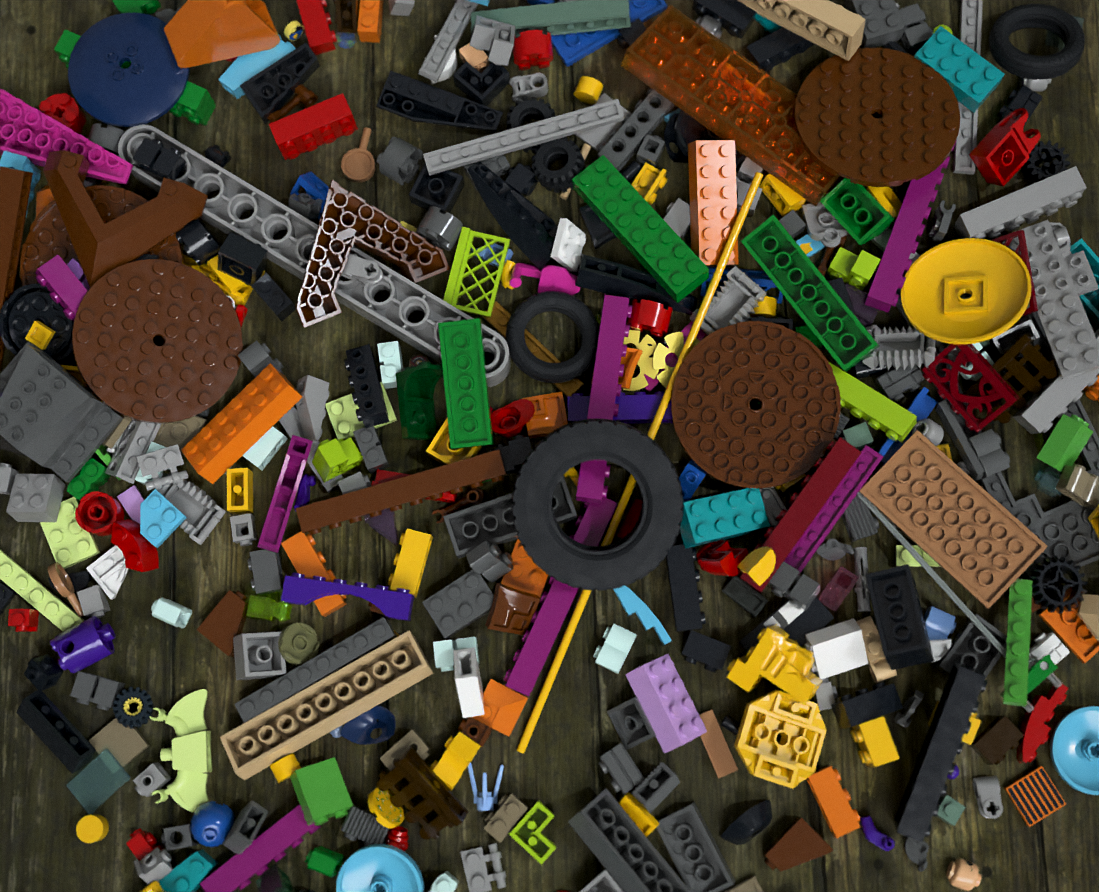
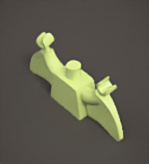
[150,689,212,813]

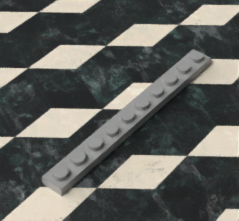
[953,0,983,174]
[423,99,624,175]

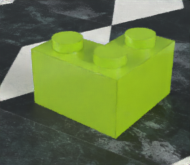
[826,247,881,292]
[312,437,363,483]
[509,800,557,865]

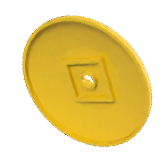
[901,238,1031,344]

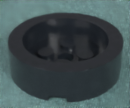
[0,284,74,364]

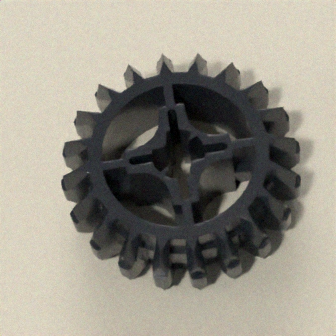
[1028,555,1088,614]

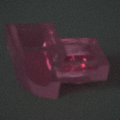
[818,565,859,612]

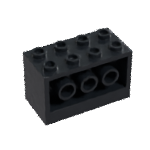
[865,564,934,670]

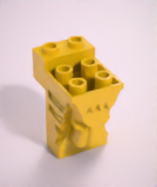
[727,624,823,704]

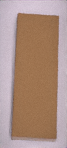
[699,709,738,778]

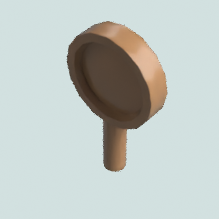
[341,127,376,183]
[48,562,83,617]

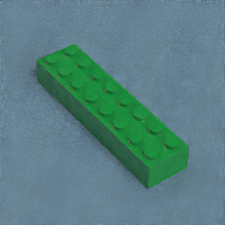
[54,29,216,126]
[572,155,709,303]
[741,214,879,372]

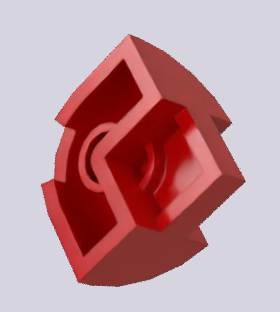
[696,540,749,576]

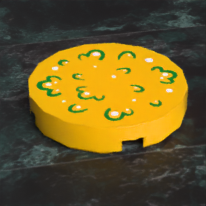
[368,788,404,829]

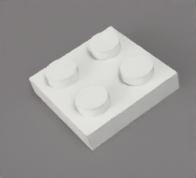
[551,218,586,272]

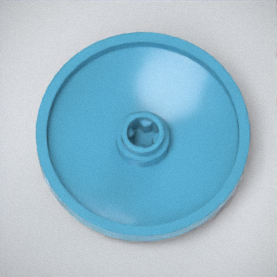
[1050,706,1099,795]
[336,844,424,892]

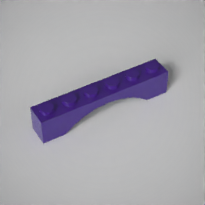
[281,573,414,621]

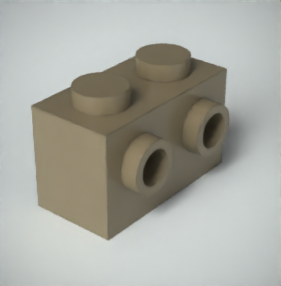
[380,729,431,778]
[484,793,529,843]

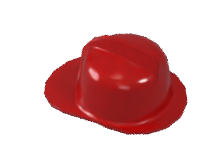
[491,399,535,437]

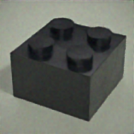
[409,162,465,214]
[218,232,268,286]

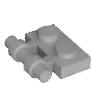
[137,444,189,491]
[461,843,506,892]

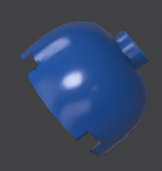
[191,801,235,847]

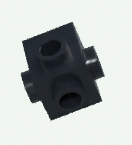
[24,654,64,692]

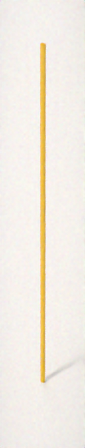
[516,172,763,754]

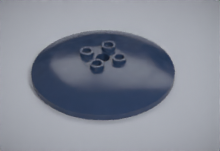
[68,13,190,127]

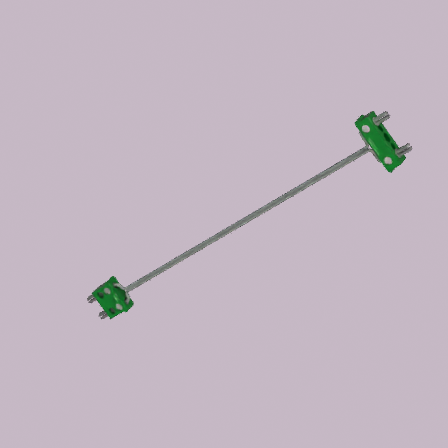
[755,399,1062,713]

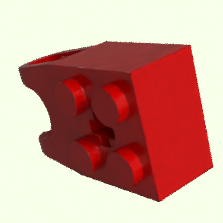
[969,108,1041,187]

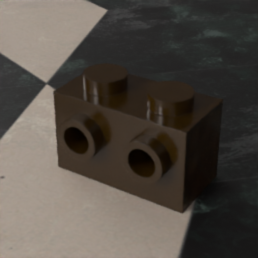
[333,0,360,33]

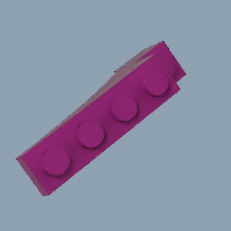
[257,435,313,553]

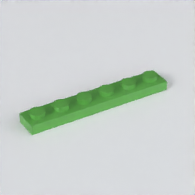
[1003,579,1033,707]

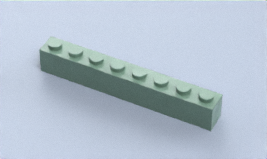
[471,0,631,38]

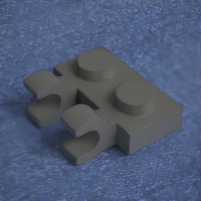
[928,200,956,246]

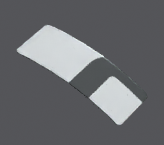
[764,601,804,629]

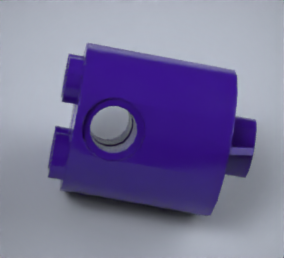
[50,616,116,674]

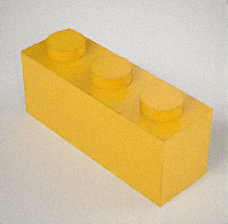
[388,529,433,597]

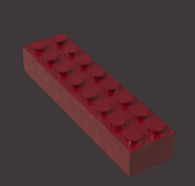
[739,437,862,592]

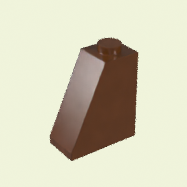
[197,590,250,657]
[763,816,833,872]

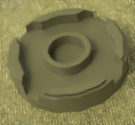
[278,622,320,665]

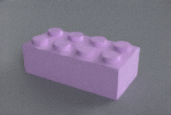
[625,654,707,754]

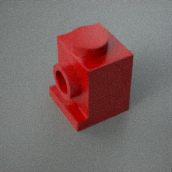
[8,609,39,632]
[126,828,164,861]

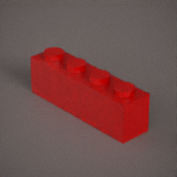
[297,0,337,55]

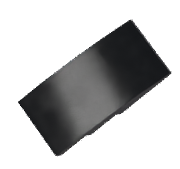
[739,597,834,653]

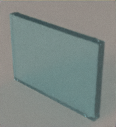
[66,748,131,815]

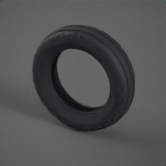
[989,4,1085,80]
[506,291,599,383]

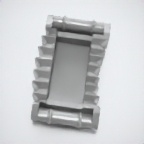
[690,266,766,335]
[862,325,936,371]
[158,471,226,545]

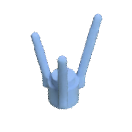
[468,763,504,811]

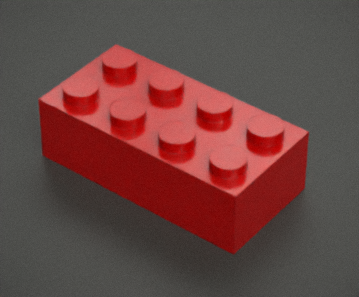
[268,93,358,160]

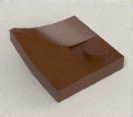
[485,583,540,635]

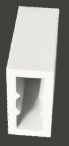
[804,618,868,679]
[453,647,485,718]

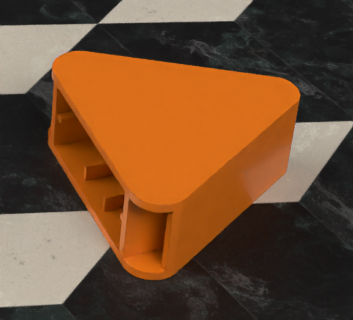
[164,0,280,68]

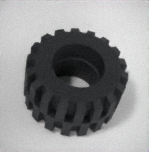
[506,97,555,153]
[532,137,586,193]

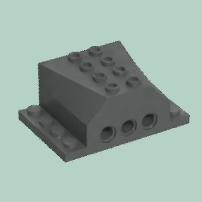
[0,341,123,483]

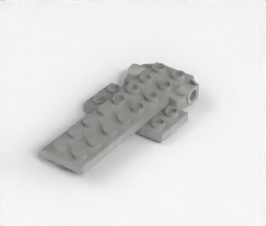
[1002,220,1099,381]

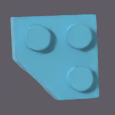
[140,489,187,548]

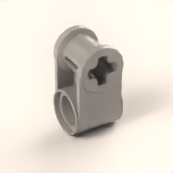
[509,73,548,102]
[341,254,383,284]
[973,775,1003,819]

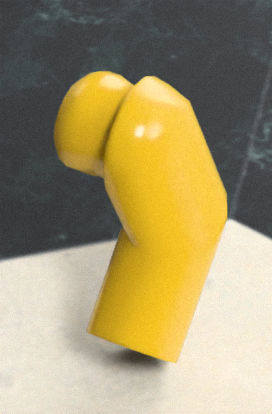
[501,260,516,290]

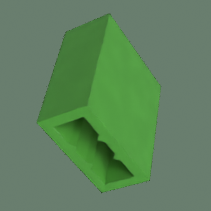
[1037,414,1093,472]
[290,757,353,826]

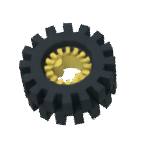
[113,687,153,729]

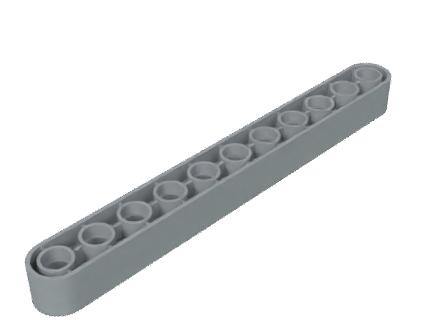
[118,124,511,387]

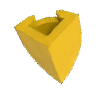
[738,547,776,586]

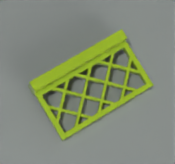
[443,227,510,318]

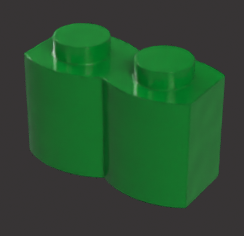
[67,458,111,501]
[305,845,345,878]

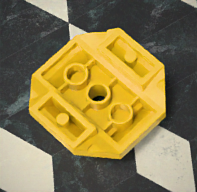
[734,690,827,789]

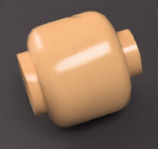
[946,858,982,891]

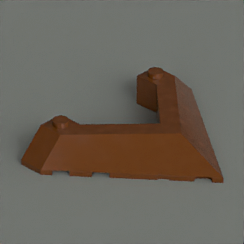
[43,150,208,288]
[295,180,450,328]

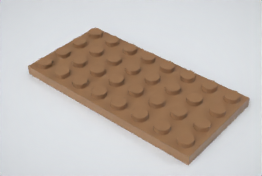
[859,430,1048,609]

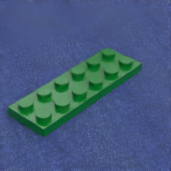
[438,318,493,449]

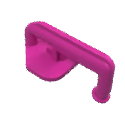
[510,263,580,295]

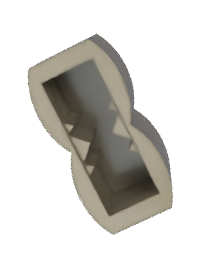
[1056,464,1099,508]

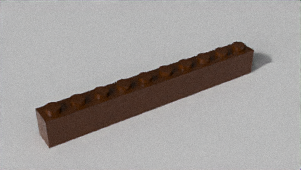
[0,166,33,371]
[296,449,507,535]

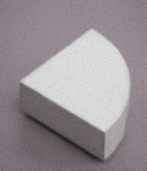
[929,639,952,662]

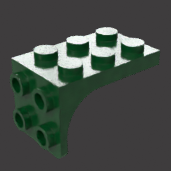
[396,361,443,441]

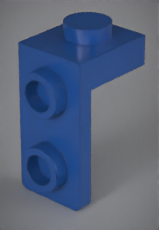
[679,459,707,502]

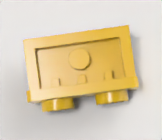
[631,162,668,205]

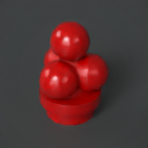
[385,826,409,851]

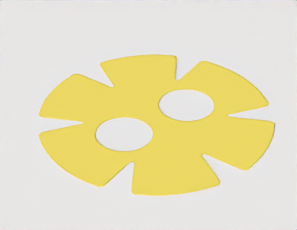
[623,330,659,391]
[653,332,700,388]

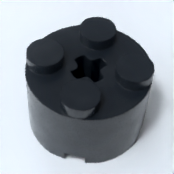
[175,218,221,266]

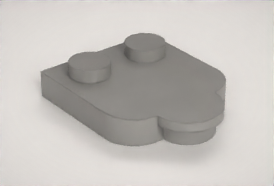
[801,202,848,247]

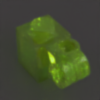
[246,595,293,622]

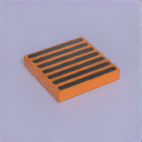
[1004,766,1066,827]

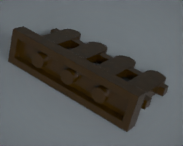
[964,334,1059,424]
[377,747,469,840]

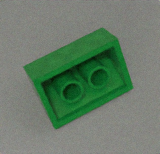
[820,178,896,245]

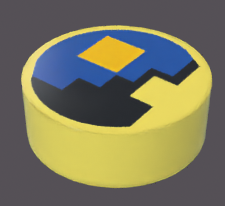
[284,21,304,41]

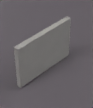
[575,93,631,151]

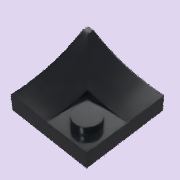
[579,205,616,250]

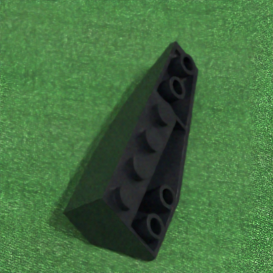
[376,70,503,132]
[468,162,558,270]
[575,254,697,315]

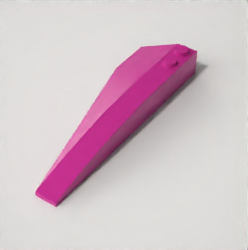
[0,89,133,184]

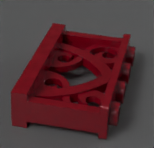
[922,344,1020,433]

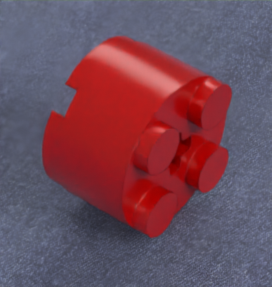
[513,30,553,70]
[39,93,86,134]
[627,299,673,338]
[75,491,124,536]

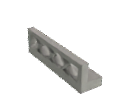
[105,419,162,484]

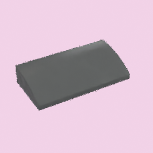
[656,801,736,892]

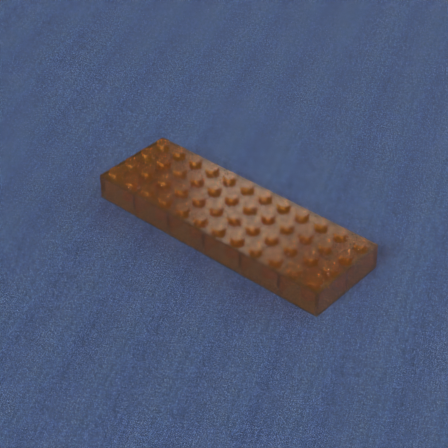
[621,5,841,206]

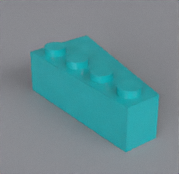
[159,849,219,892]

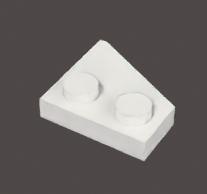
[86,545,129,600]

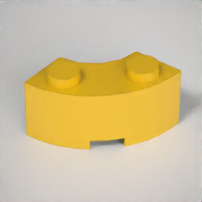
[430,731,481,791]

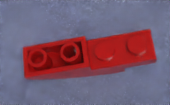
[1017,684,1068,764]

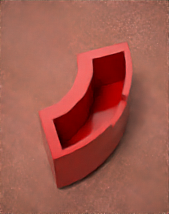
[111,519,159,572]

